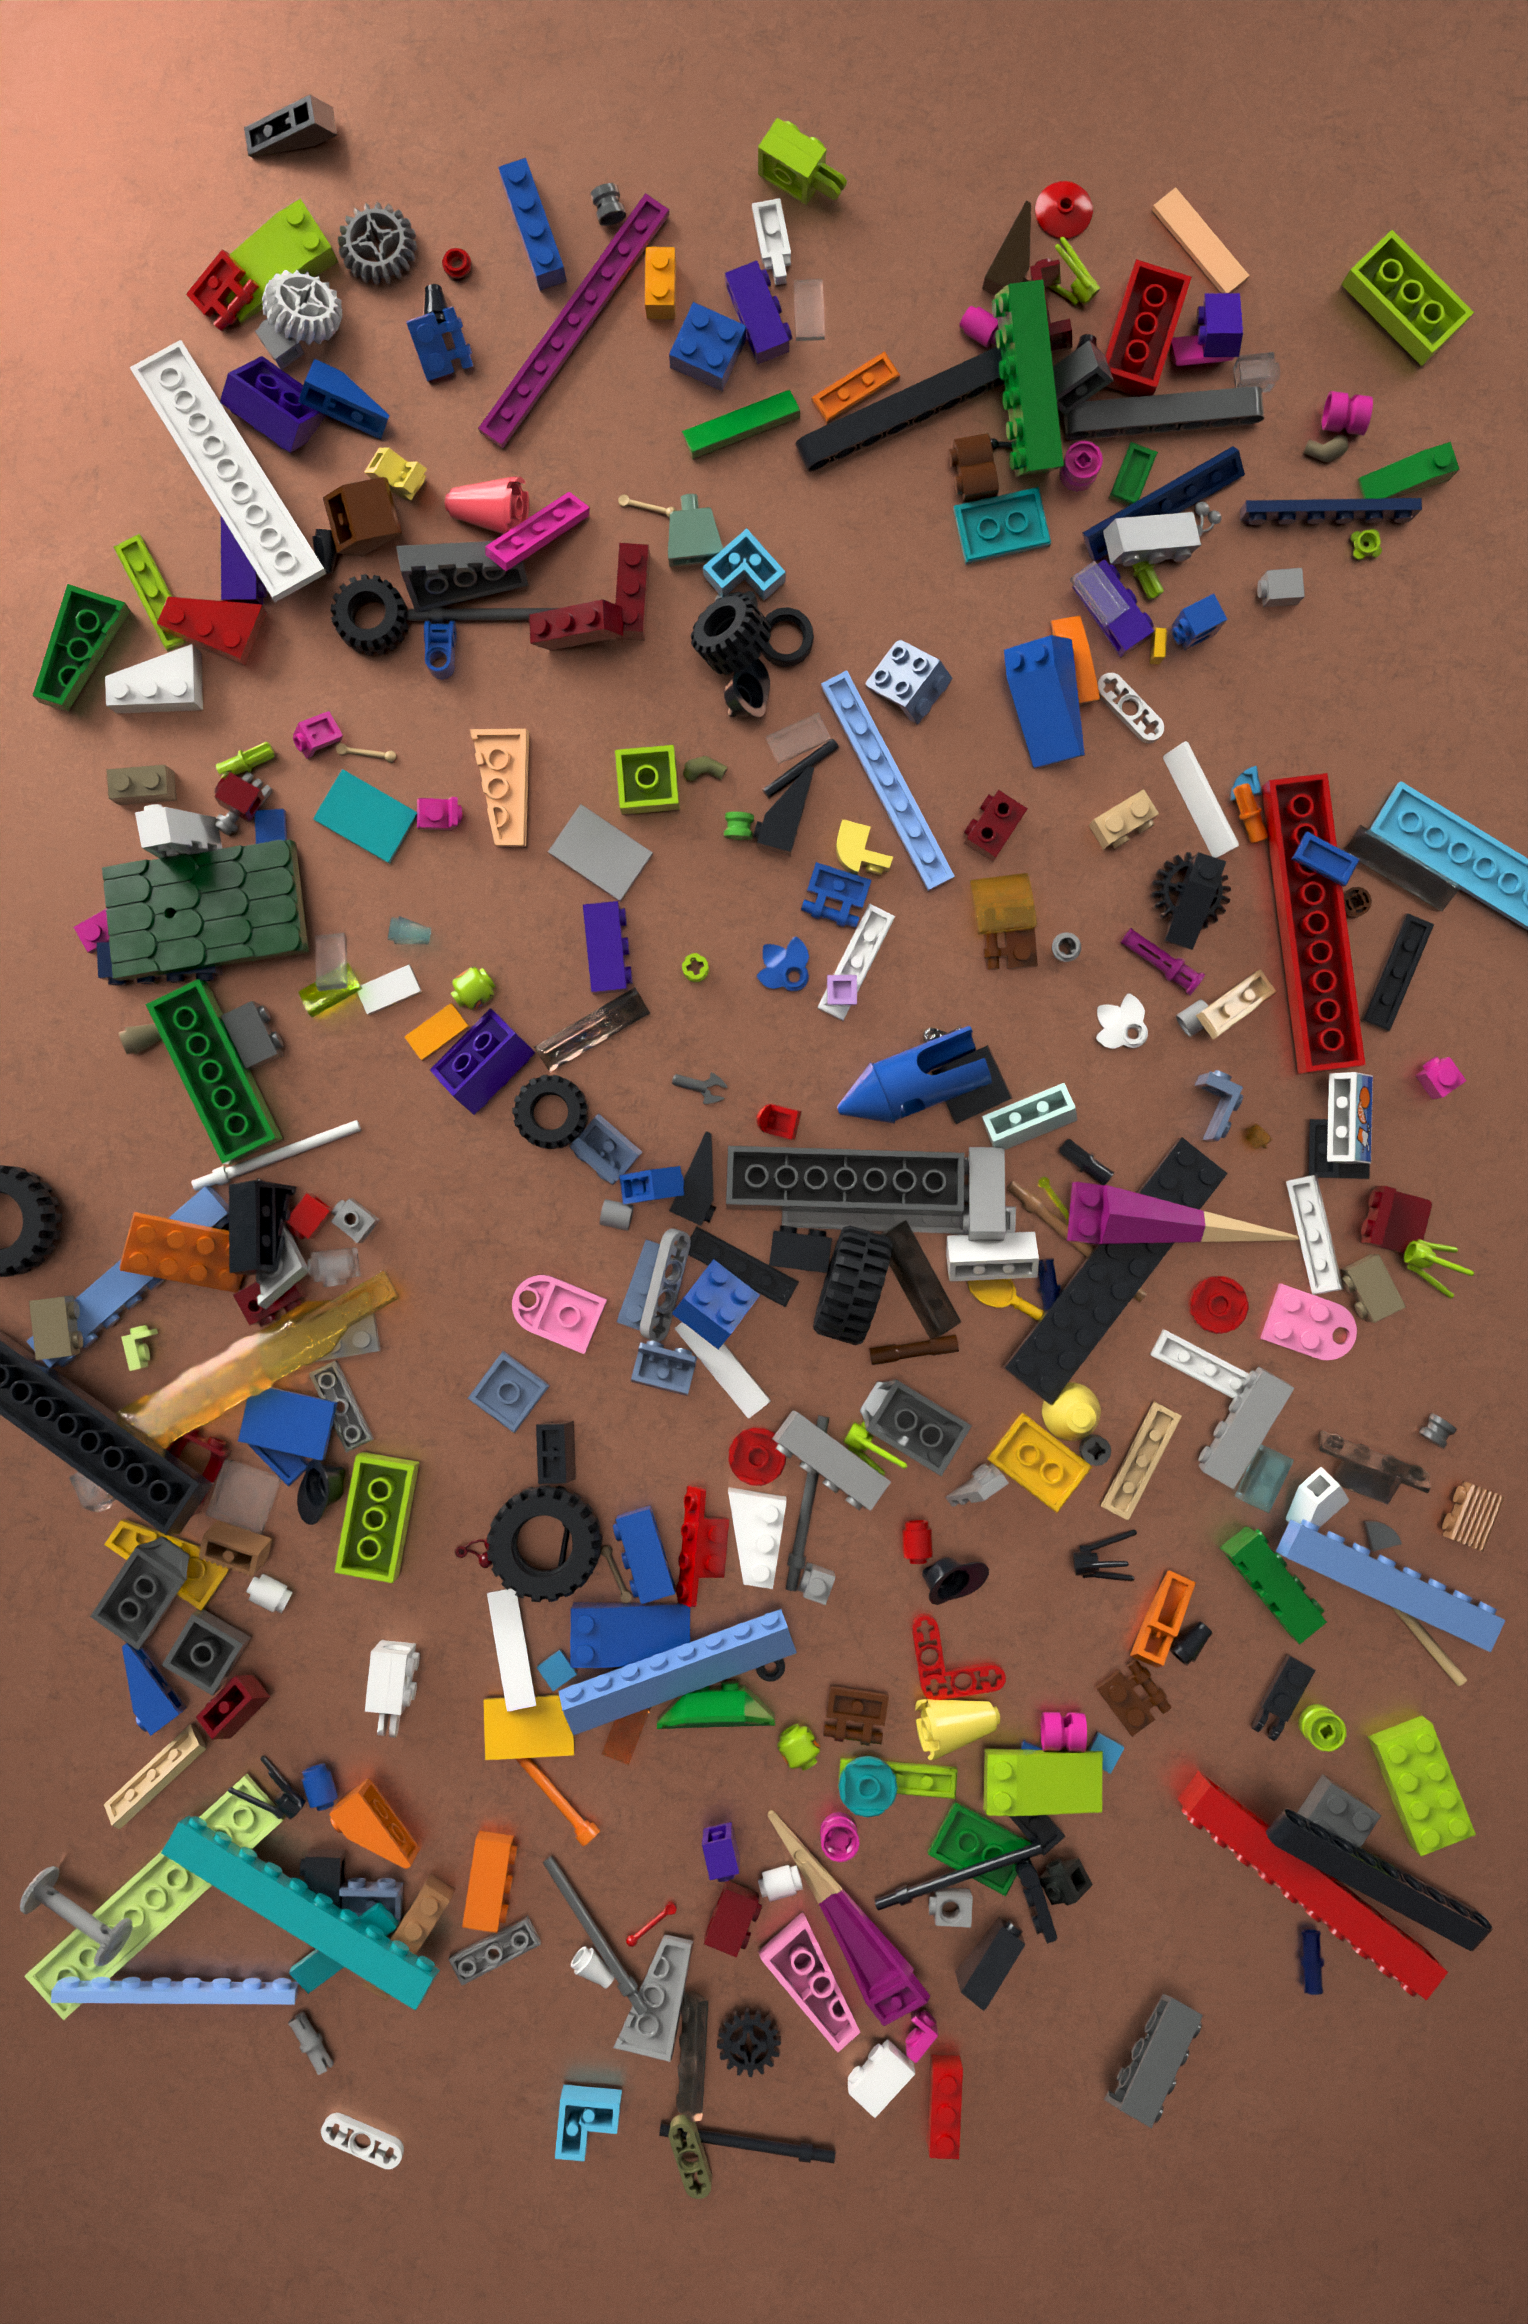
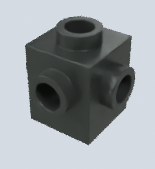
[1039,1858,1093,1906]

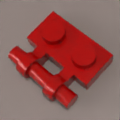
[186,250,259,331]

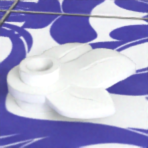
[1096,993,1148,1049]

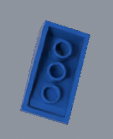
[1004,635,1085,768]
[570,1602,690,1668]

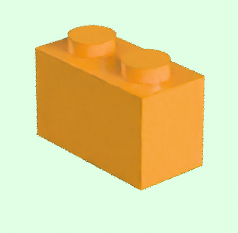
[645,247,676,319]

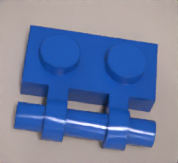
[406,306,474,381]
[801,862,871,928]

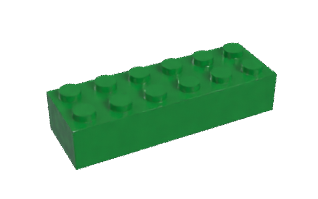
[992,279,1064,477]
[145,979,283,1165]

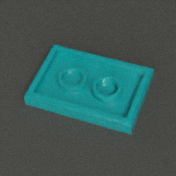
[953,487,1051,565]
[313,769,417,864]

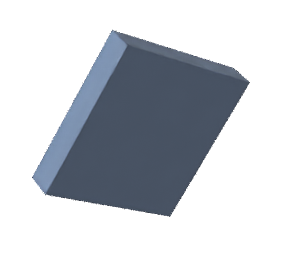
[467,1351,550,1433]

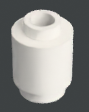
[246,1574,293,1613]
[758,1865,803,1902]

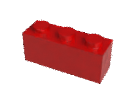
[927,2054,963,2160]

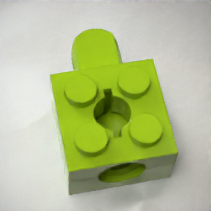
[758,118,847,205]

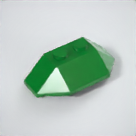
[657,1680,775,1729]

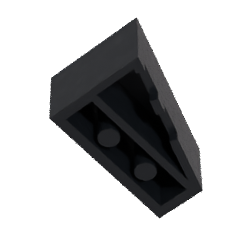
[229,1180,297,1275]

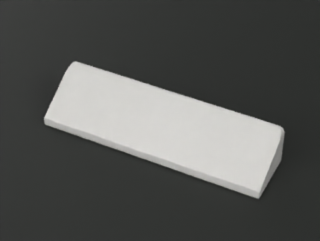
[1163,741,1239,858]
[674,1322,771,1419]

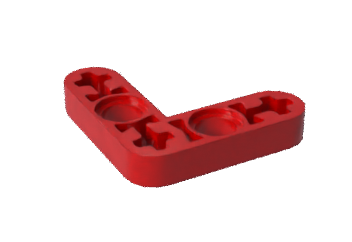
[911,1613,1006,1700]

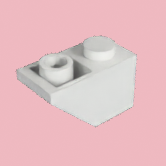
[1285,1467,1350,1528]

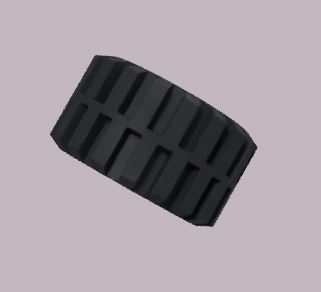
[330,574,409,656]
[691,593,771,675]
[512,1075,589,1149]

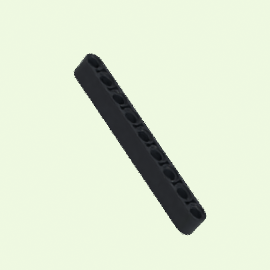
[795,347,1005,472]
[1266,1808,1493,1951]

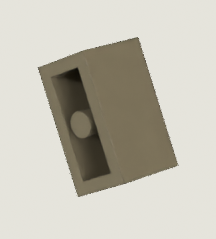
[106,765,177,805]
[1340,1254,1406,1323]
[29,1295,83,1360]

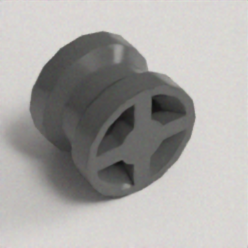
[1419,1413,1457,1449]
[1079,1434,1111,1466]

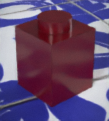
[214,772,265,822]

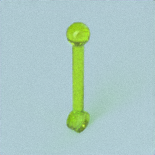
[1039,1177,1069,1226]

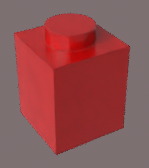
[286,1193,333,1240]

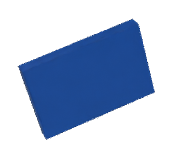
[238,1383,338,1461]

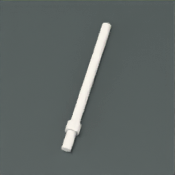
[192,1120,361,1191]

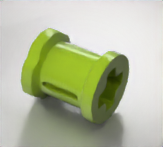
[682,953,709,982]

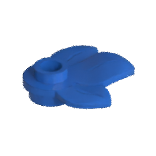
[757,937,809,992]

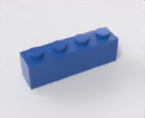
[498,158,567,291]

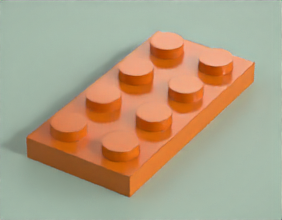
[119,1212,243,1293]

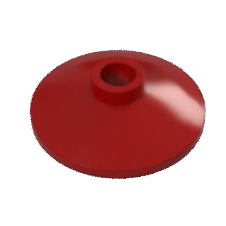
[1035,181,1093,239]

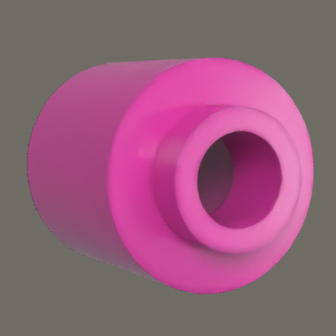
[959,306,999,348]

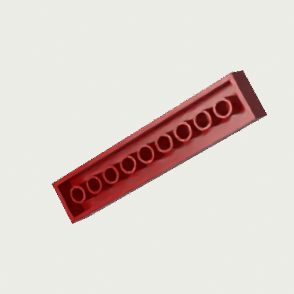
[1261,773,1365,1075]
[1177,1771,1448,2001]

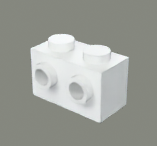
[848,2039,915,2118]

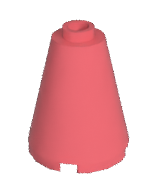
[445,476,529,534]

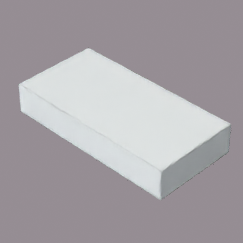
[356,965,422,1015]

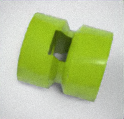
[1298,1704,1346,1752]

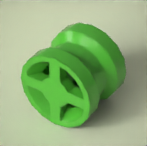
[724,812,754,840]

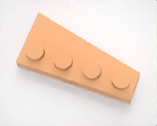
[470,729,529,847]

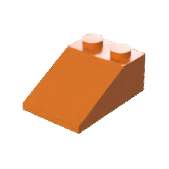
[329,1778,420,1869]

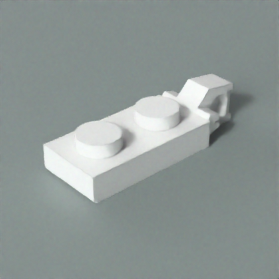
[752,198,791,285]

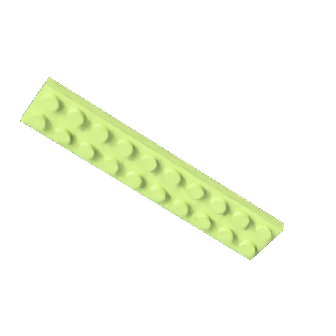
[24,1774,286,2020]

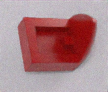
[756,1104,802,1140]

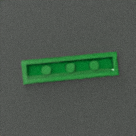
[682,389,800,459]

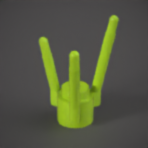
[1048,237,1101,306]
[1404,1239,1474,1298]
[843,1421,907,1476]

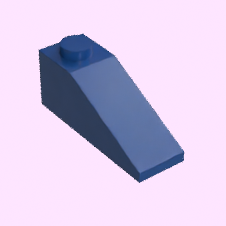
[298,359,390,439]
[122,1643,187,1736]

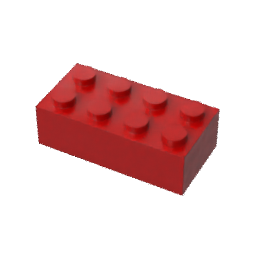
[1105,259,1192,397]

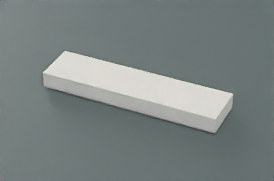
[817,904,895,1021]
[1286,1174,1343,1295]
[1150,1329,1248,1399]
[487,1588,537,1712]

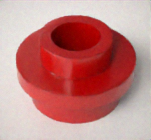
[442,248,472,279]

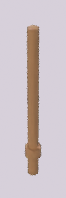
[1006,1180,1147,1302]

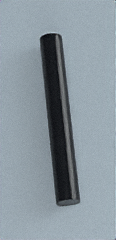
[762,738,839,799]

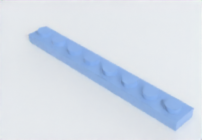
[821,670,955,891]
[51,1977,298,2005]

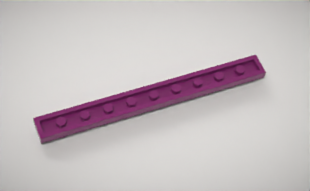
[478,193,670,448]

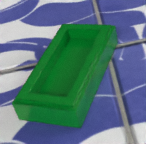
[1109,442,1158,506]

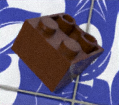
[323,477,402,557]

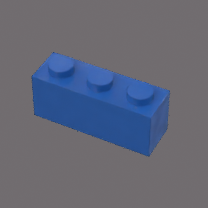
[613,1505,676,1604]

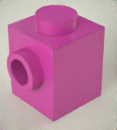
[1416,1056,1467,1099]

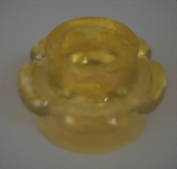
[1245,1123,1273,1150]

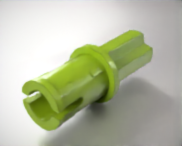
[1132,561,1164,599]
[216,742,275,779]

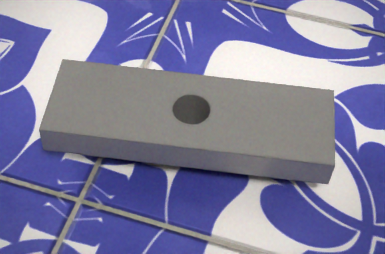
[309,1360,374,1453]
[448,1916,541,1985]

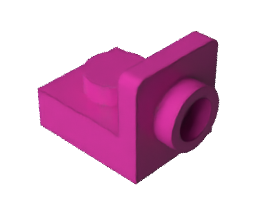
[293,711,343,759]
[417,797,462,831]
[905,2009,938,2063]

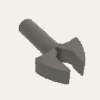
[672,1072,728,1104]

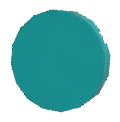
[838,1756,898,1818]

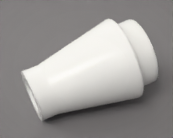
[571,1946,615,1989]

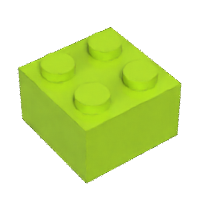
[615,745,680,815]

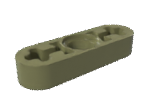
[668,2115,712,2199]

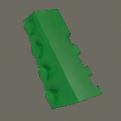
[32,584,131,712]
[1219,1526,1327,1645]

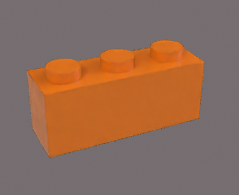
[462,1831,518,1933]

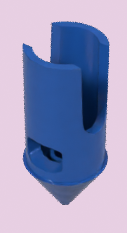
[837,1025,992,1124]

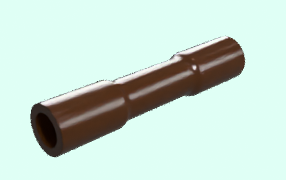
[869,1335,959,1365]

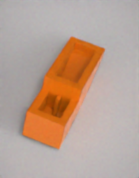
[1051,615,1100,705]
[1130,1570,1196,1668]

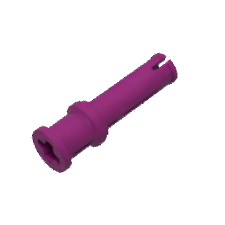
[1120,928,1205,996]

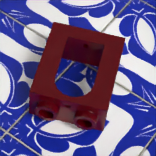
[1030,258,1073,353]
[165,1422,232,1516]

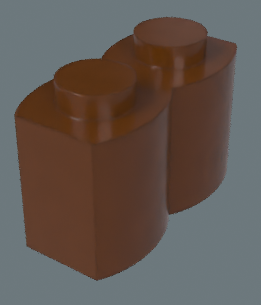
[949,433,999,503]

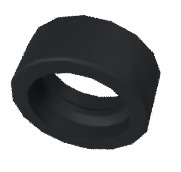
[762,607,814,667]

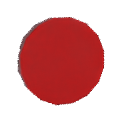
[1189,1276,1249,1334]
[728,1427,786,1486]

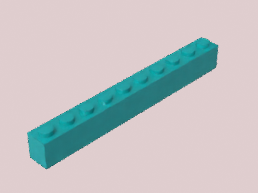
[161,1816,440,2011]

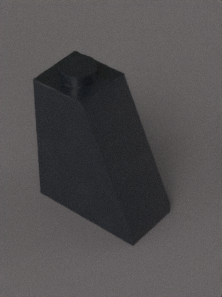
[955,1917,1025,2011]

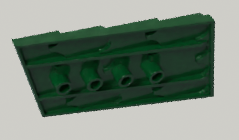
[102,839,309,981]

